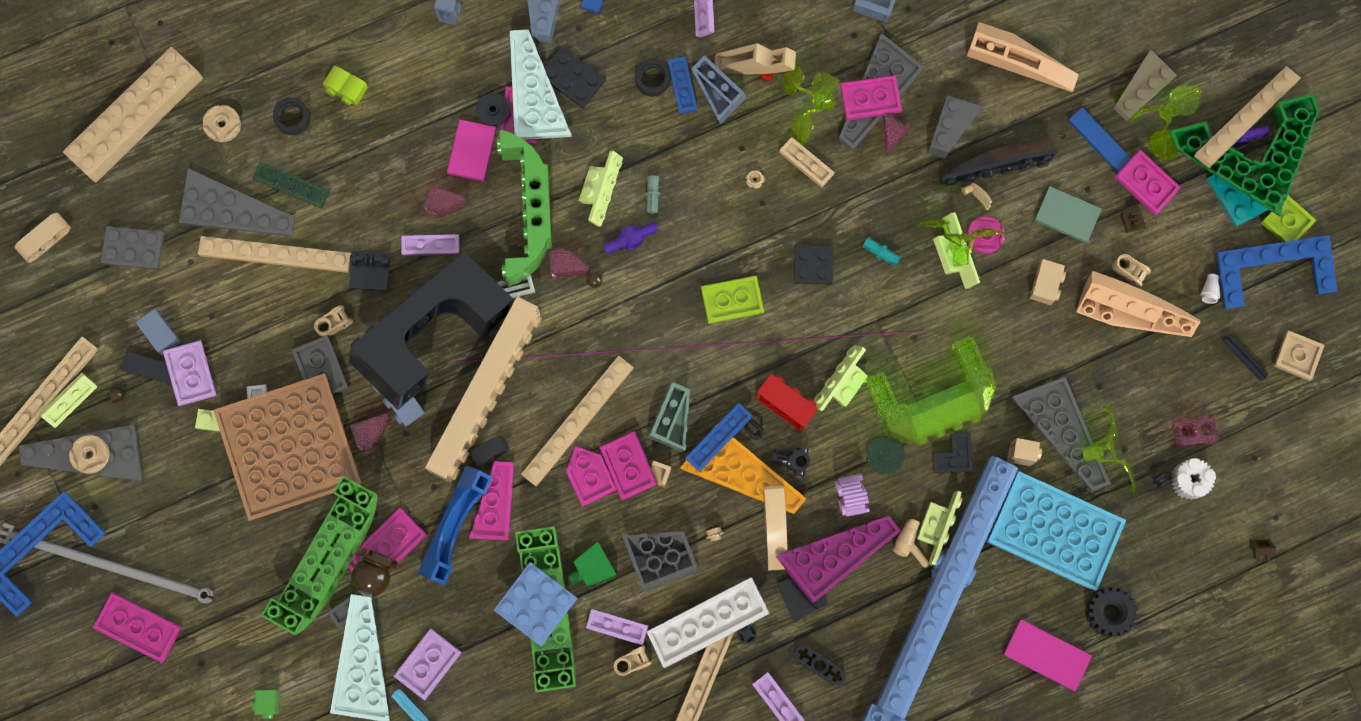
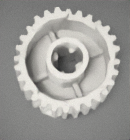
[1171,458,1216,499]

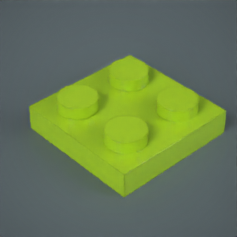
[1261,196,1316,242]

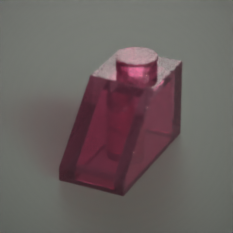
[423,185,468,217]
[549,248,590,278]
[351,413,392,451]

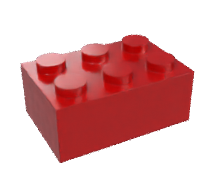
[755,374,818,433]

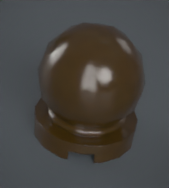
[351,547,398,597]

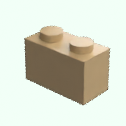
[1029,259,1066,305]
[1007,438,1042,467]

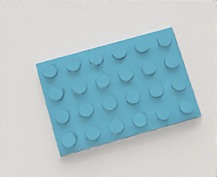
[987,471,1126,592]

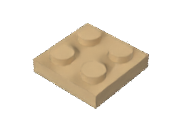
[1274,330,1324,381]

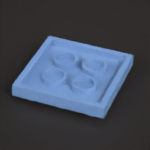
[494,563,578,647]

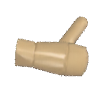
[893,519,929,568]

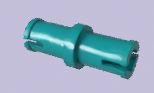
[863,237,901,267]

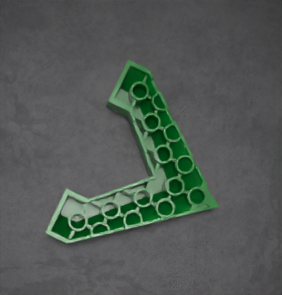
[1170,93,1320,217]

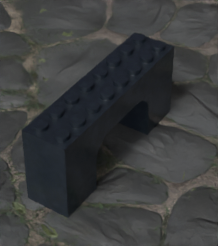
[349,252,513,410]

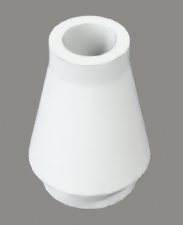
[1201,274,1220,304]

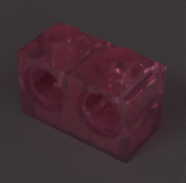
[1172,416,1219,448]

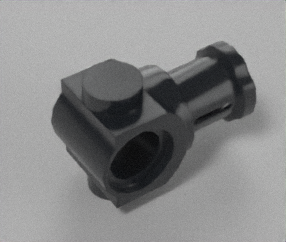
[771,448,810,477]

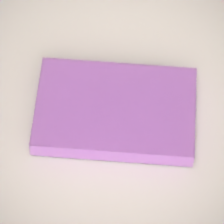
[163,340,217,406]
[394,628,462,700]

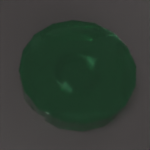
[866,436,905,475]

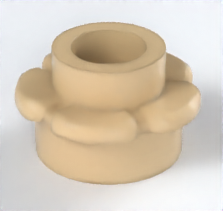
[746,170,764,188]
[706,527,724,542]

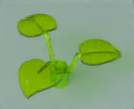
[782,64,839,147]
[1114,86,1203,162]
[916,218,1005,265]
[1082,406,1135,494]

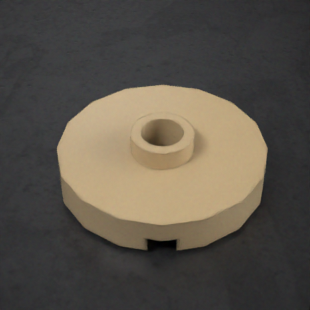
[203,105,241,143]
[69,435,110,474]

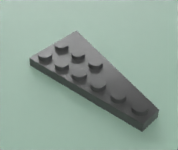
[839,33,924,151]
[179,168,295,237]
[1011,377,1111,492]
[19,425,144,482]

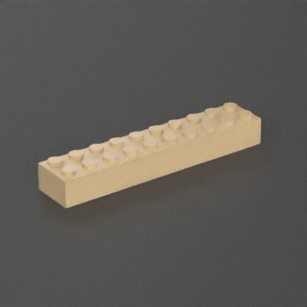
[425,296,542,483]

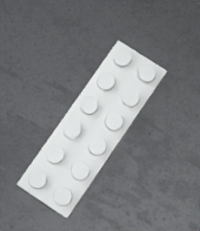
[647,578,770,668]

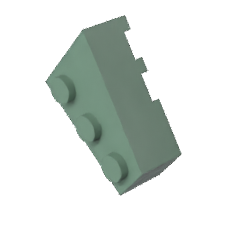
[647,382,690,452]

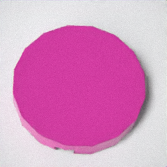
[967,216,1005,254]

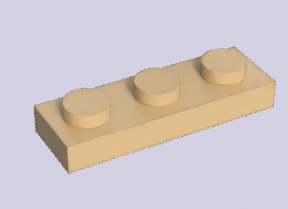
[779,137,835,188]

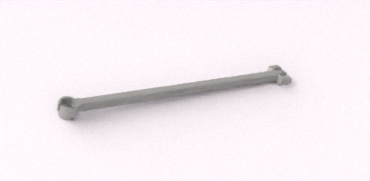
[0,523,214,604]

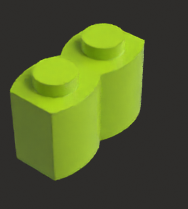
[323,65,368,106]

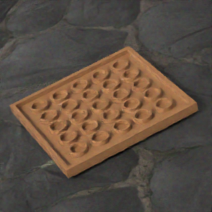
[213,373,362,521]

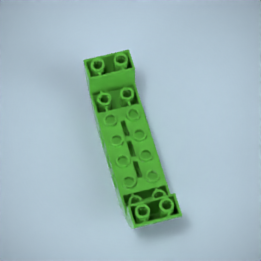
[497,130,552,287]
[261,476,377,635]
[515,526,576,692]

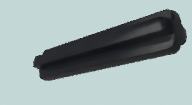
[1222,334,1269,381]

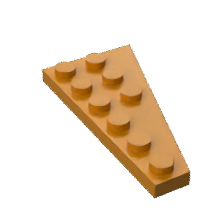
[680,424,806,514]

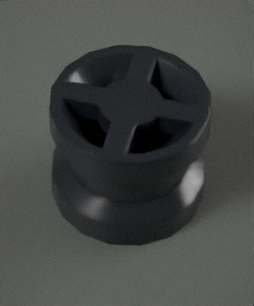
[737,624,757,644]

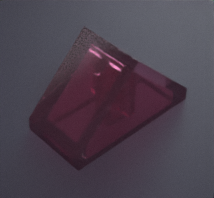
[883,113,909,155]

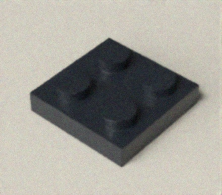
[794,245,833,285]

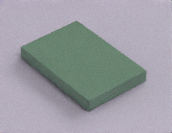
[1034,186,1102,243]

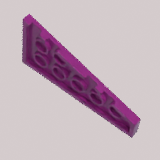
[775,516,901,603]

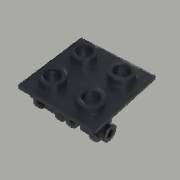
[349,251,391,291]
[777,577,828,620]

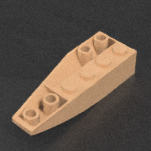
[967,22,1079,92]
[1076,271,1200,337]

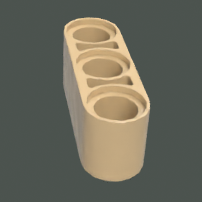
[15,213,71,263]

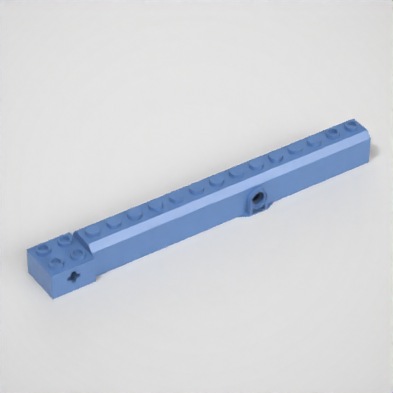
[862,456,1018,721]

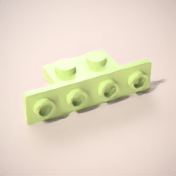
[579,151,623,227]
[933,212,980,289]
[814,345,868,411]
[916,491,962,566]

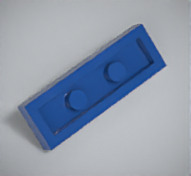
[667,56,698,115]

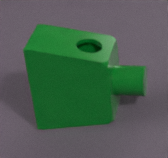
[567,542,617,587]

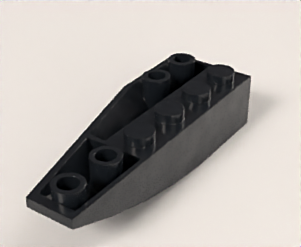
[940,137,1057,186]

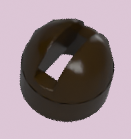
[586,272,602,288]
[109,387,125,403]

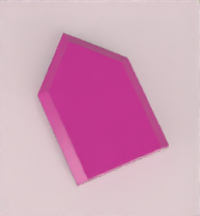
[566,446,617,506]

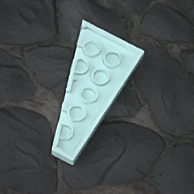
[510,30,572,140]
[330,594,390,721]

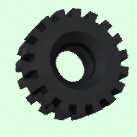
[1085,587,1139,637]

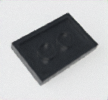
[544,46,606,109]

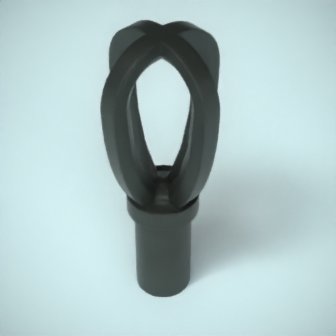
[731,406,764,441]

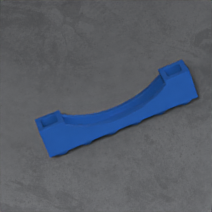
[417,466,493,585]

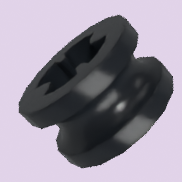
[1152,471,1173,489]

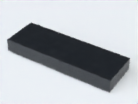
[120,351,172,385]

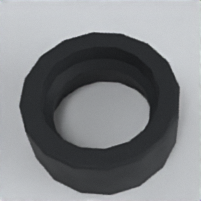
[635,59,670,97]
[273,98,310,135]
[471,435,510,467]

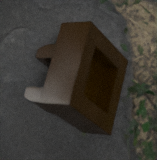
[1121,209,1146,233]
[1250,539,1276,562]

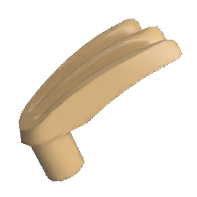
[962,183,992,211]

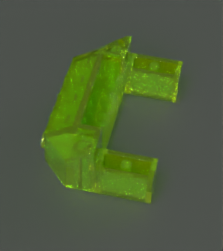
[864,335,997,446]

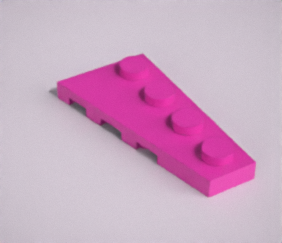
[469,461,514,541]

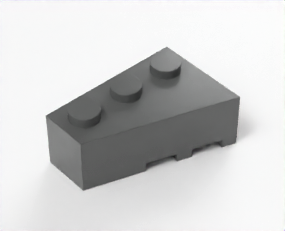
[928,95,983,159]

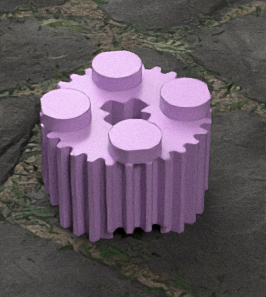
[834,474,870,517]

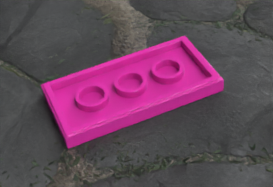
[348,508,427,572]
[93,592,182,663]
[1003,619,1092,691]

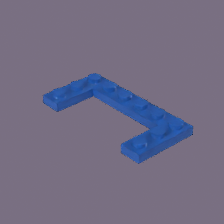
[1216,235,1337,309]
[0,491,106,617]

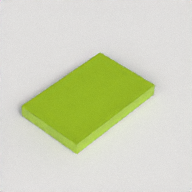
[701,276,764,324]

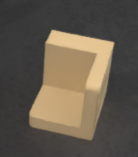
[651,461,671,488]

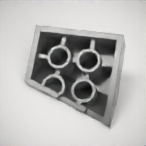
[622,531,699,593]

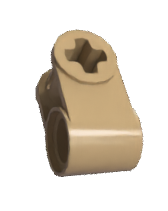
[1112,254,1151,288]
[314,305,353,337]
[613,646,653,676]

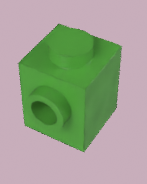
[252,690,280,719]

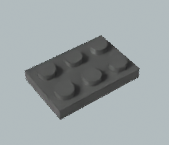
[101,226,165,270]
[292,335,349,395]

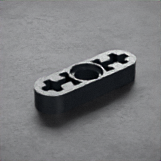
[794,645,845,686]

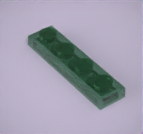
[252,161,330,209]

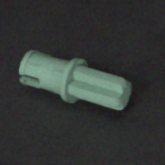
[645,175,660,214]

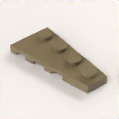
[1114,50,1177,121]

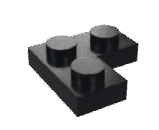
[932,433,973,473]

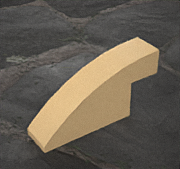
[715,43,796,74]
[764,485,787,570]

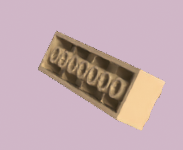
[63,47,203,183]

